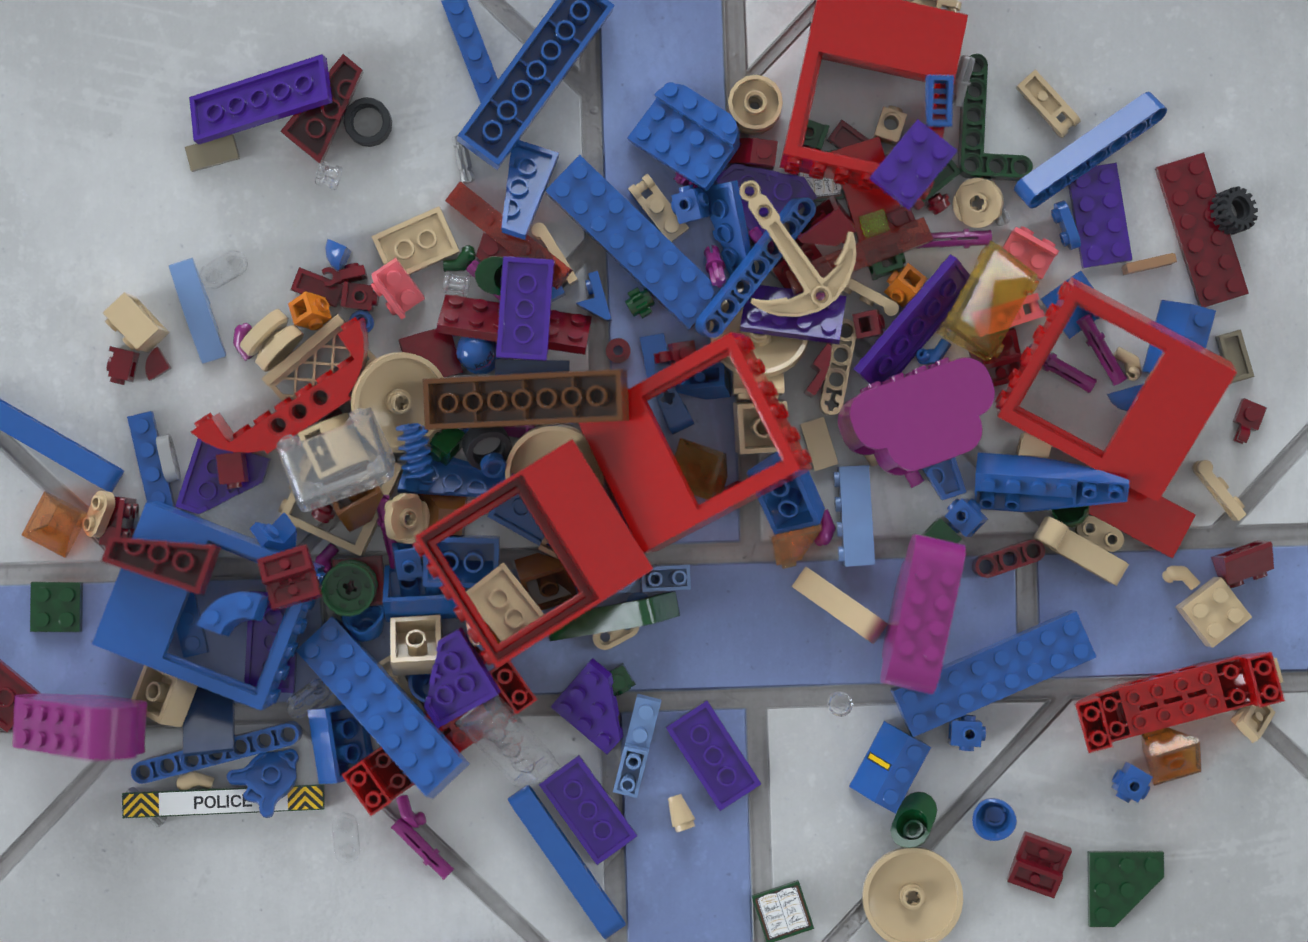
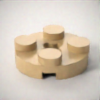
[953,178,1004,228]
[384,493,430,544]

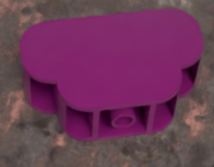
[838,357,995,476]
[880,534,966,694]
[12,694,148,760]

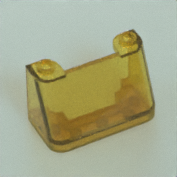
[936,240,1039,362]

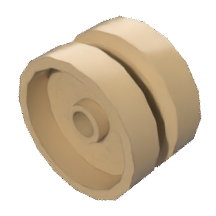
[727,75,783,135]
[240,309,304,372]

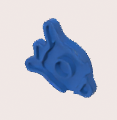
[227,749,299,818]

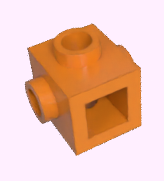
[884,263,928,308]
[288,291,332,330]

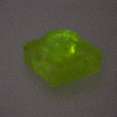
[858,209,891,241]

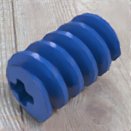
[396,423,433,478]

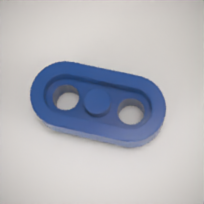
[1051,200,1081,250]

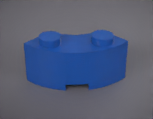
[197,592,269,636]

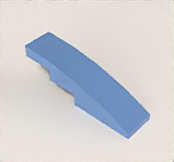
[169,257,227,364]

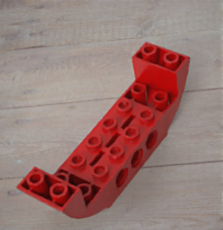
[191,317,369,454]
[1075,652,1285,753]
[342,660,537,817]

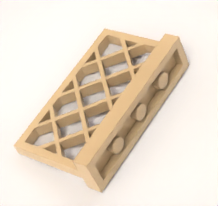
[262,313,377,414]

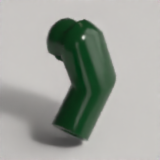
[443,245,476,272]

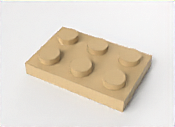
[371,206,460,275]
[466,562,545,642]

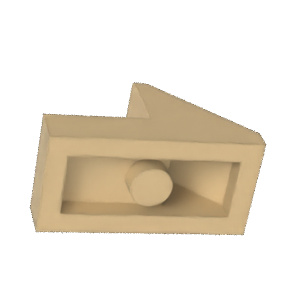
[1231,705,1276,743]

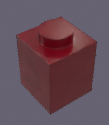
[216,452,249,489]

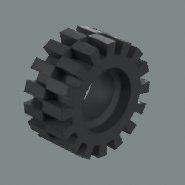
[1210,186,1258,235]

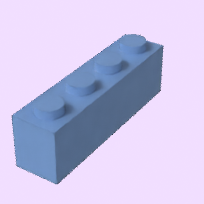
[833,465,875,567]

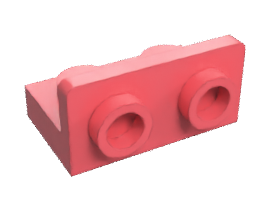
[998,226,1059,279]
[371,258,425,320]

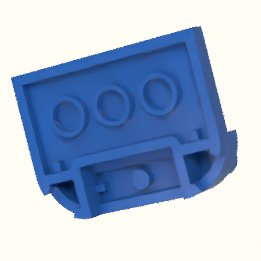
[627,82,740,192]

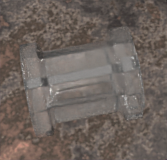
[442,271,471,297]

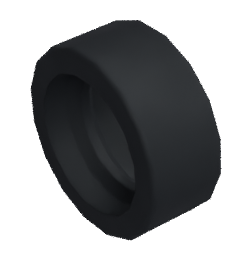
[343,97,392,147]
[462,427,512,470]

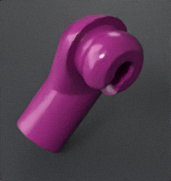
[748,226,774,254]
[233,323,254,361]
[813,509,836,546]
[315,542,340,575]
[396,795,427,828]

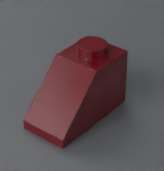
[728,138,778,170]

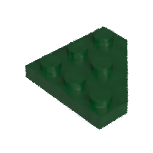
[1087,851,1164,927]

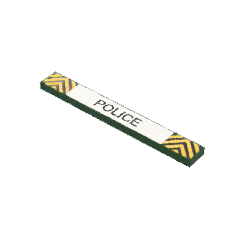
[122,784,325,818]

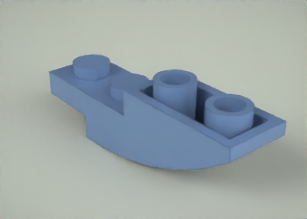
[616,565,691,593]
[613,694,661,798]

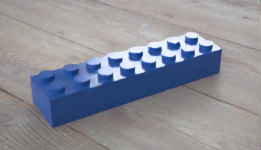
[457,0,615,170]
[545,155,720,331]
[890,610,1097,737]
[296,616,470,799]

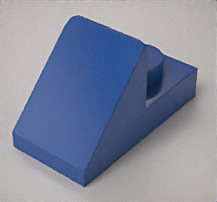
[576,271,612,322]
[250,513,297,551]

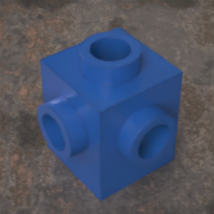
[671,184,710,224]
[945,498,988,537]
[948,715,986,751]
[1112,762,1153,803]

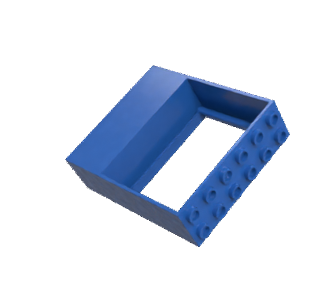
[92,501,326,711]

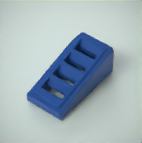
[925,75,954,127]

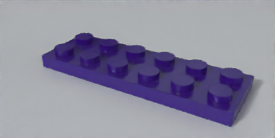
[189,54,332,145]
[854,254,976,385]

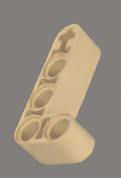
[819,318,856,416]
[1033,517,1129,586]
[791,566,888,644]

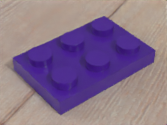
[869,119,958,210]

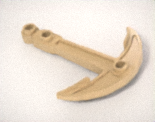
[739,181,856,317]

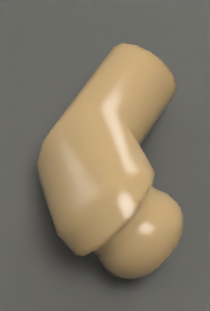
[1114,346,1142,381]
[1162,566,1200,590]
[176,771,214,790]

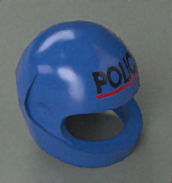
[456,337,500,375]

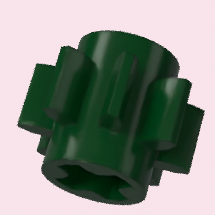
[625,287,655,319]

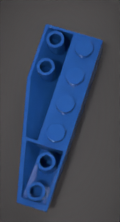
[974,452,1129,512]

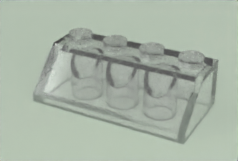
[455,695,560,787]

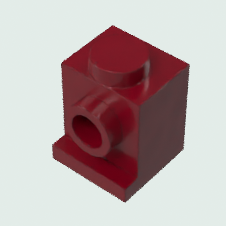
[341,282,379,312]
[852,309,885,339]
[106,346,140,385]

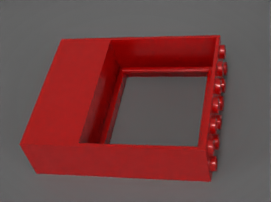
[779,0,968,201]
[995,277,1237,502]
[578,332,812,553]
[413,439,653,668]

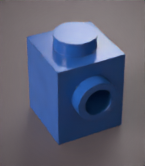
[391,542,423,581]

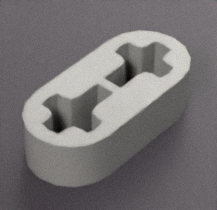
[156,434,181,482]

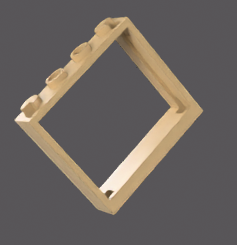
[278,447,403,556]

